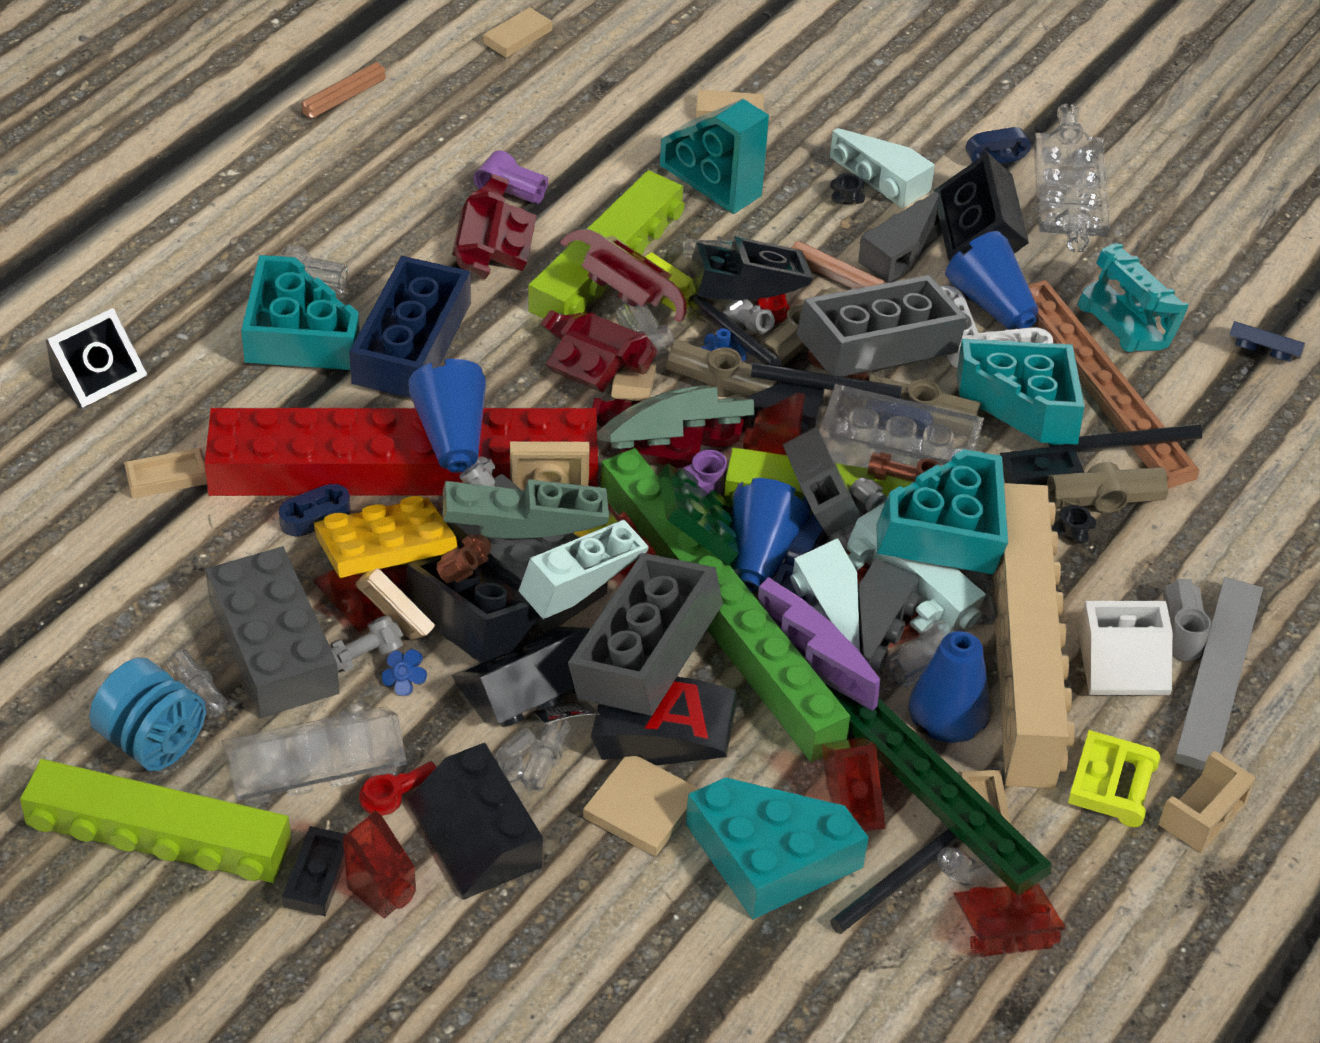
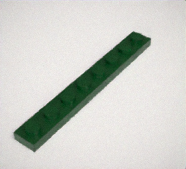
[825,684,1052,896]

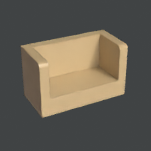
[1158,751,1256,853]

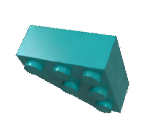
[660,99,769,214]
[241,255,360,370]
[956,339,1085,445]
[876,449,1008,574]
[686,777,869,920]

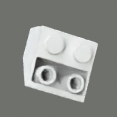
[1078,601,1173,695]

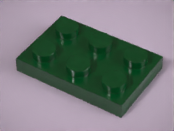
[658,463,739,565]

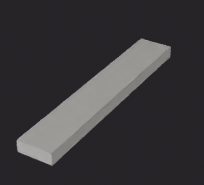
[1174,577,1263,770]

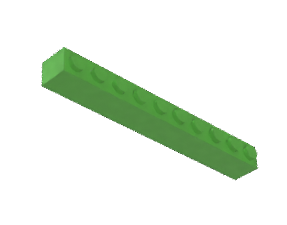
[601,448,850,763]

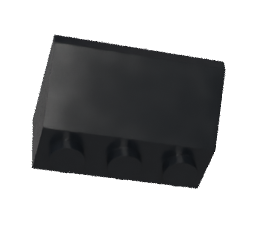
[933,152,1029,261]
[404,547,540,663]
[452,627,590,727]
[408,742,543,900]

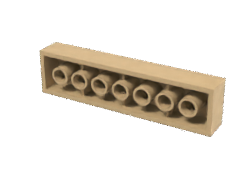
[992,483,1075,789]

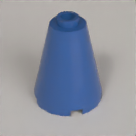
[945,231,1038,330]
[408,358,486,473]
[731,478,811,593]
[908,631,991,743]

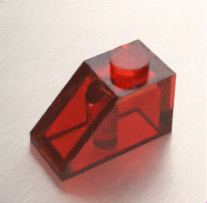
[743,393,805,456]
[822,738,886,832]
[343,810,416,919]

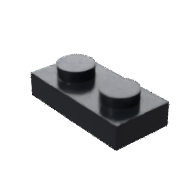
[1000,444,1084,486]
[282,826,353,916]

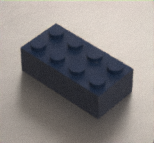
[349,255,471,398]

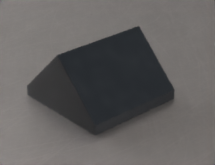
[46,308,147,408]

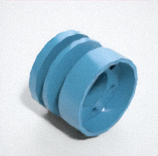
[89,657,206,771]

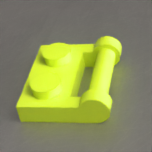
[1068,730,1160,827]

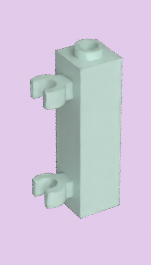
[847,503,986,635]

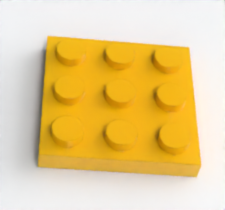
[314,496,457,578]

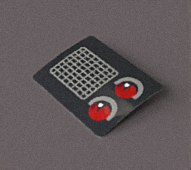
[533,702,600,724]

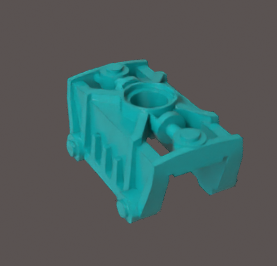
[1077,243,1189,352]

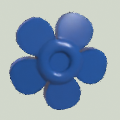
[382,649,427,696]

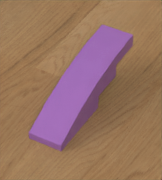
[758,577,880,711]

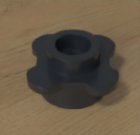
[830,173,865,205]
[1052,505,1096,544]

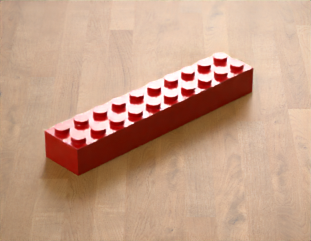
[205,408,598,496]

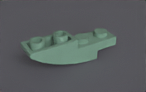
[597,385,754,448]
[442,479,609,539]

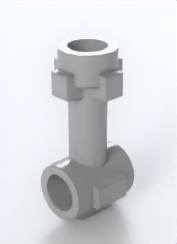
[722,299,775,334]
[459,457,495,487]
[828,477,887,551]
[330,614,403,672]

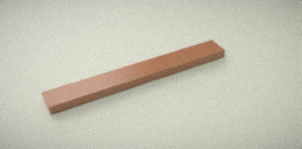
[1028,280,1200,489]

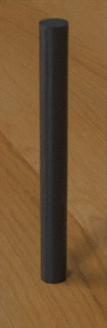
[688,294,781,367]
[751,363,902,401]
[1048,424,1202,452]
[830,828,960,934]

